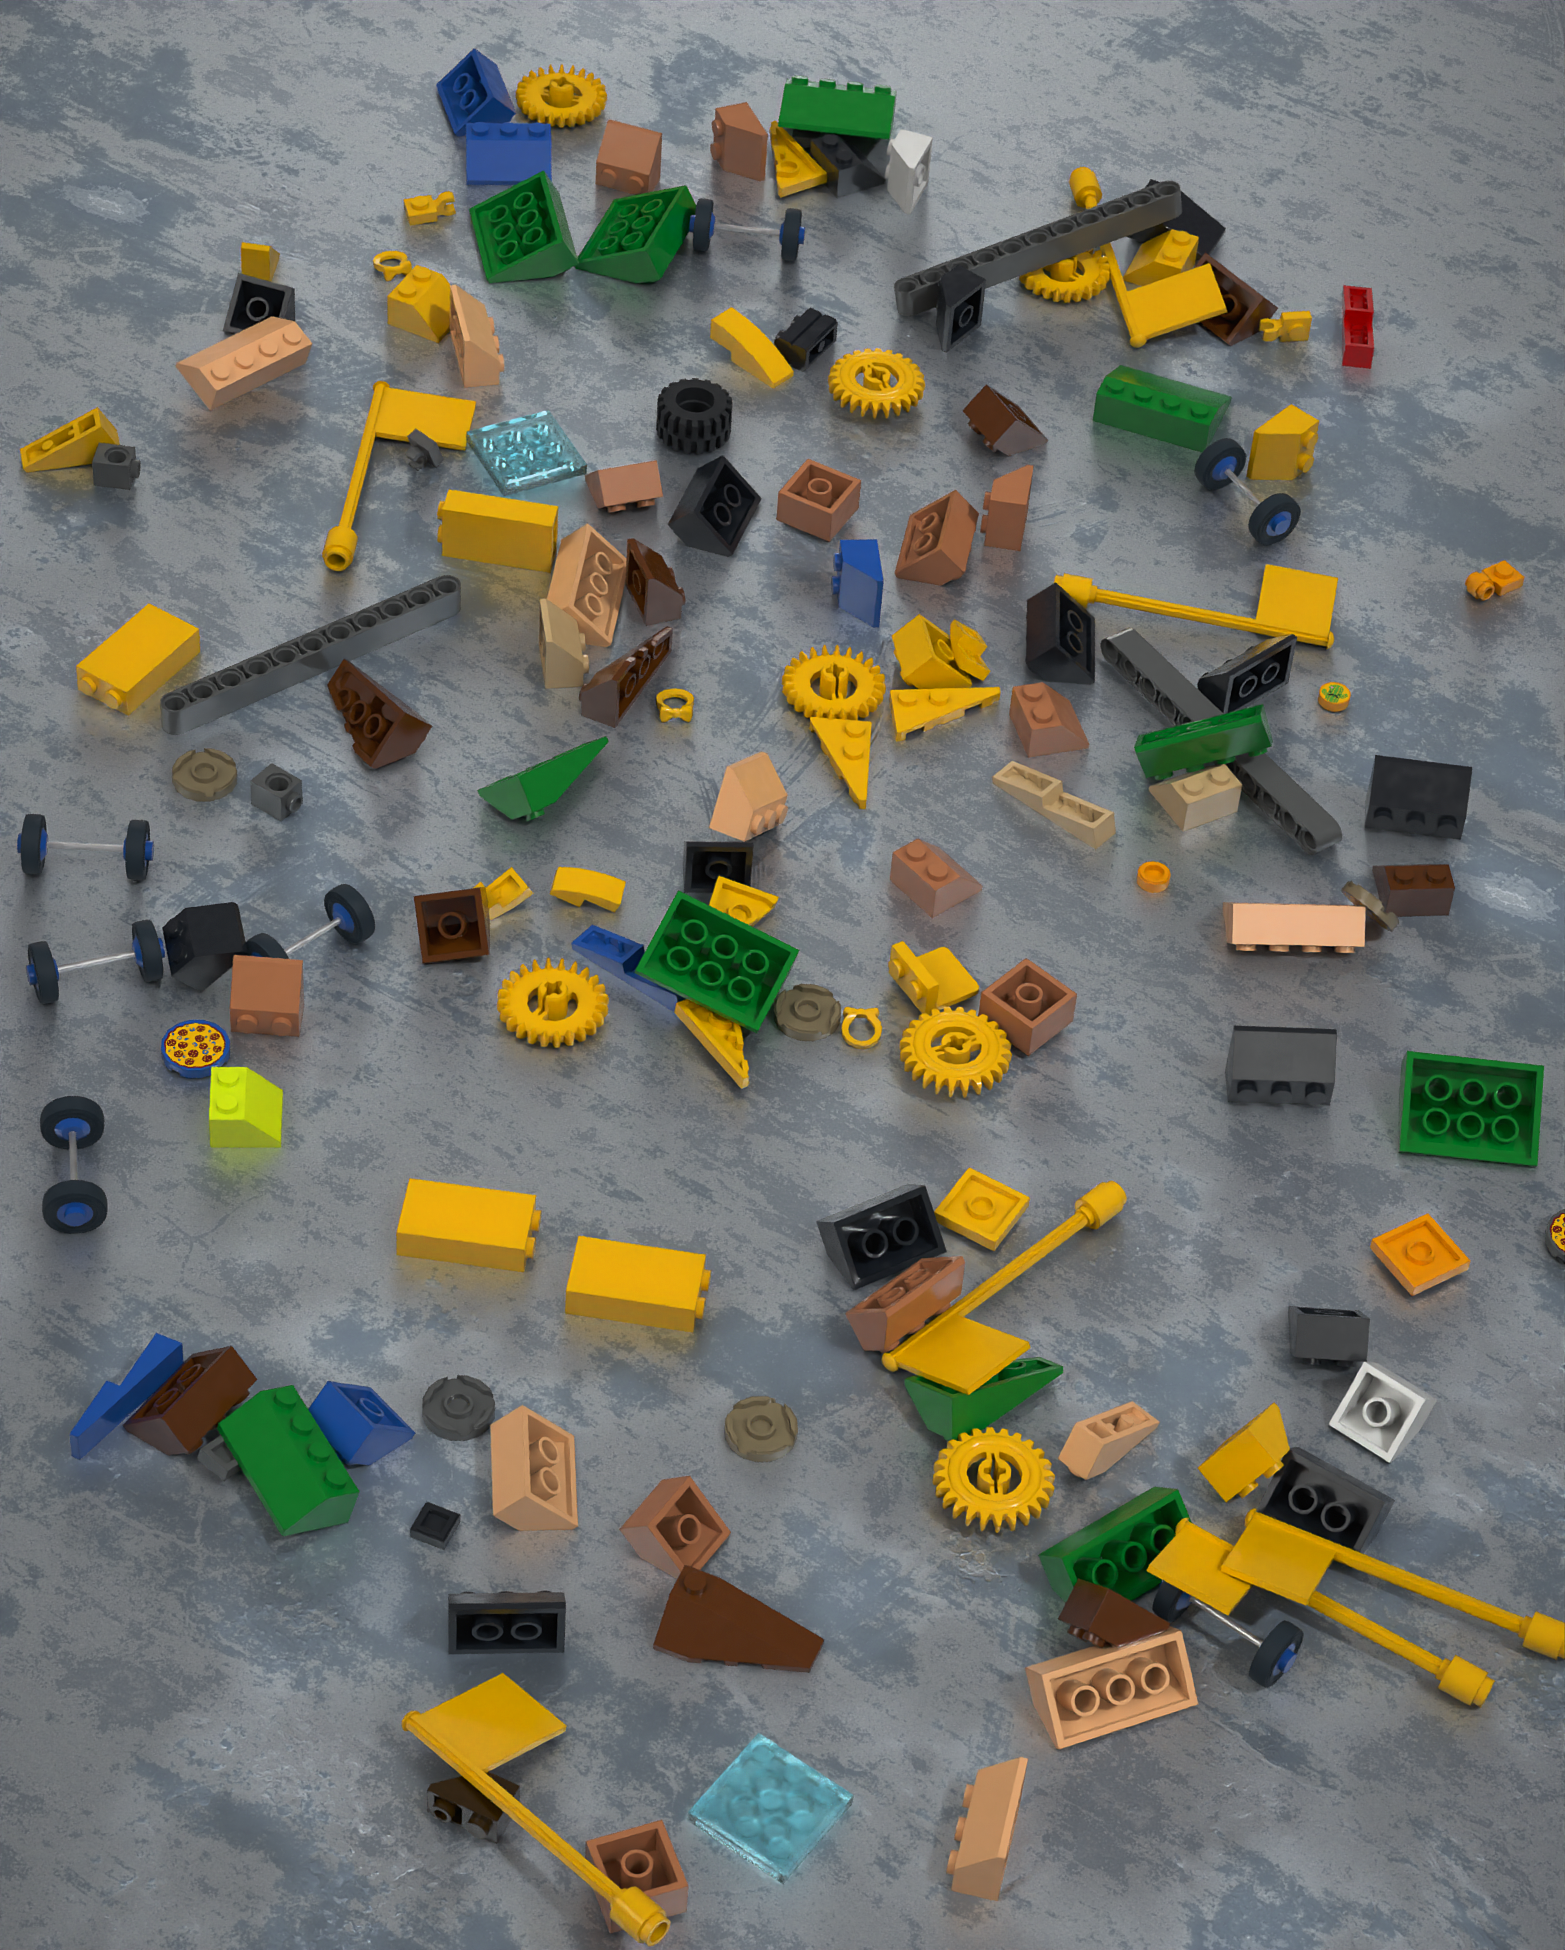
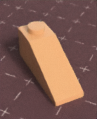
[1058,1401,1160,1480]

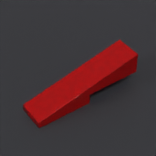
[1342,285,1374,369]

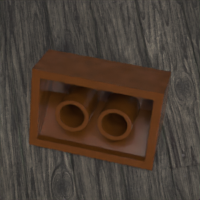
[1193,252,1278,346]
[123,1346,258,1456]

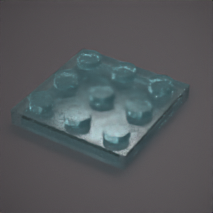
[466,410,587,496]
[687,1733,854,1884]

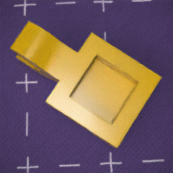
[403,191,456,226]
[1259,311,1312,342]

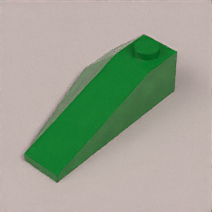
[477,736,609,821]
[905,1357,1063,1441]

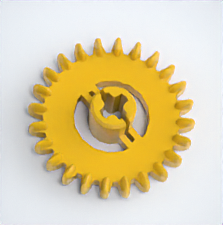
[516,64,607,128]
[1019,249,1110,303]
[828,348,925,419]
[781,645,886,720]
[497,957,609,1048]
[899,1007,1012,1098]
[932,1427,1055,1533]

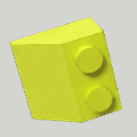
[209,1067,283,1148]

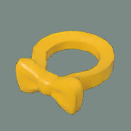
[373,251,412,282]
[656,688,694,722]
[841,1007,882,1050]

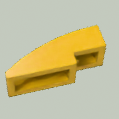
[710,307,794,389]

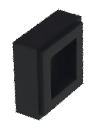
[410,1501,461,1550]

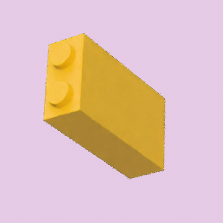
[437,489,558,573]
[76,603,200,716]
[396,1178,542,1272]
[565,1236,711,1333]

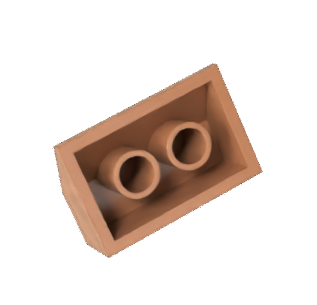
[894,490,979,586]
[845,1256,965,1353]

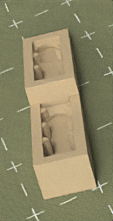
[992,761,1116,850]

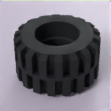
[656,378,733,454]

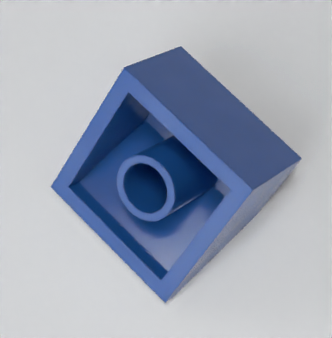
[831,539,884,628]
[308,1381,416,1465]

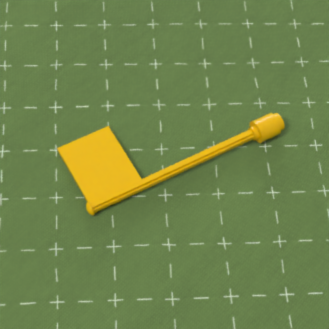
[1069,167,1227,348]
[322,381,476,571]
[1054,564,1338,649]
[882,1181,1127,1395]
[1221,1508,1565,1660]
[1147,1518,1495,1708]
[401,1673,670,1946]

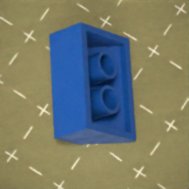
[436,48,516,137]
[466,122,552,185]

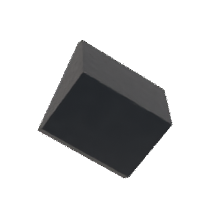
[223,273,295,334]

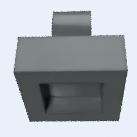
[405,428,444,471]

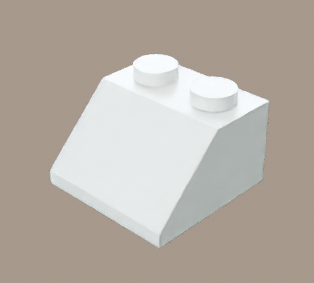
[885,129,933,215]
[1328,1362,1437,1463]

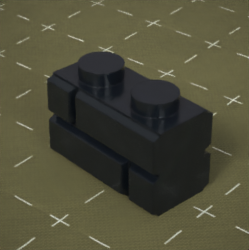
[774,308,838,372]

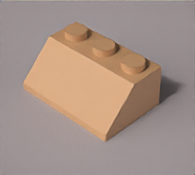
[450,285,504,388]
[709,751,788,842]
[490,1405,578,1531]
[946,1757,1028,1901]

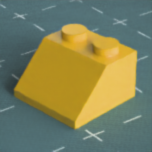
[1123,229,1199,286]
[387,265,450,343]
[1246,404,1319,480]
[891,614,972,689]
[1198,1402,1290,1502]

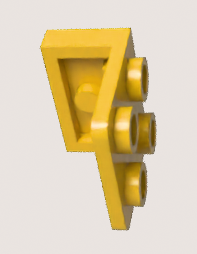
[888,941,979,1015]

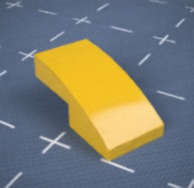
[950,619,991,681]
[473,867,534,920]
[550,867,626,913]

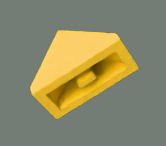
[241,242,280,282]

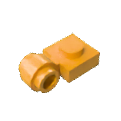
[1465,560,1525,601]

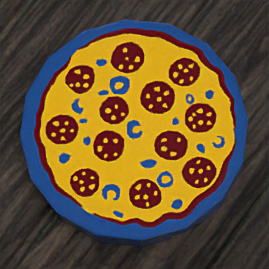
[161,1020,230,1078]

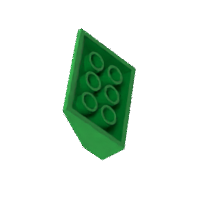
[778,75,897,139]
[469,170,579,284]
[575,185,696,283]
[1093,365,1232,453]
[634,890,800,1034]
[1399,1051,1544,1167]

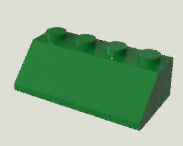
[1134,704,1273,780]
[217,1385,360,1537]
[1038,1487,1192,1604]

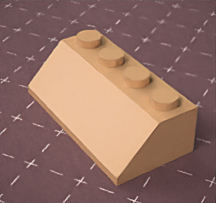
[175,316,312,411]
[547,523,627,647]
[1223,902,1366,953]
[1025,1626,1198,1749]

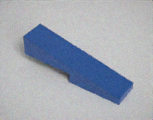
[571,925,686,1012]
[69,1333,184,1460]

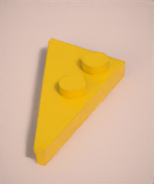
[769,120,827,198]
[889,687,1001,742]
[809,717,872,809]
[709,876,779,927]
[674,999,749,1089]

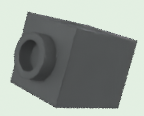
[92,442,141,490]
[250,763,303,822]

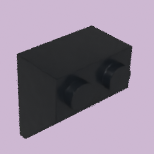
[810,133,886,198]
[936,265,986,353]
[683,841,754,893]
[162,902,248,993]
[1288,1306,1370,1367]

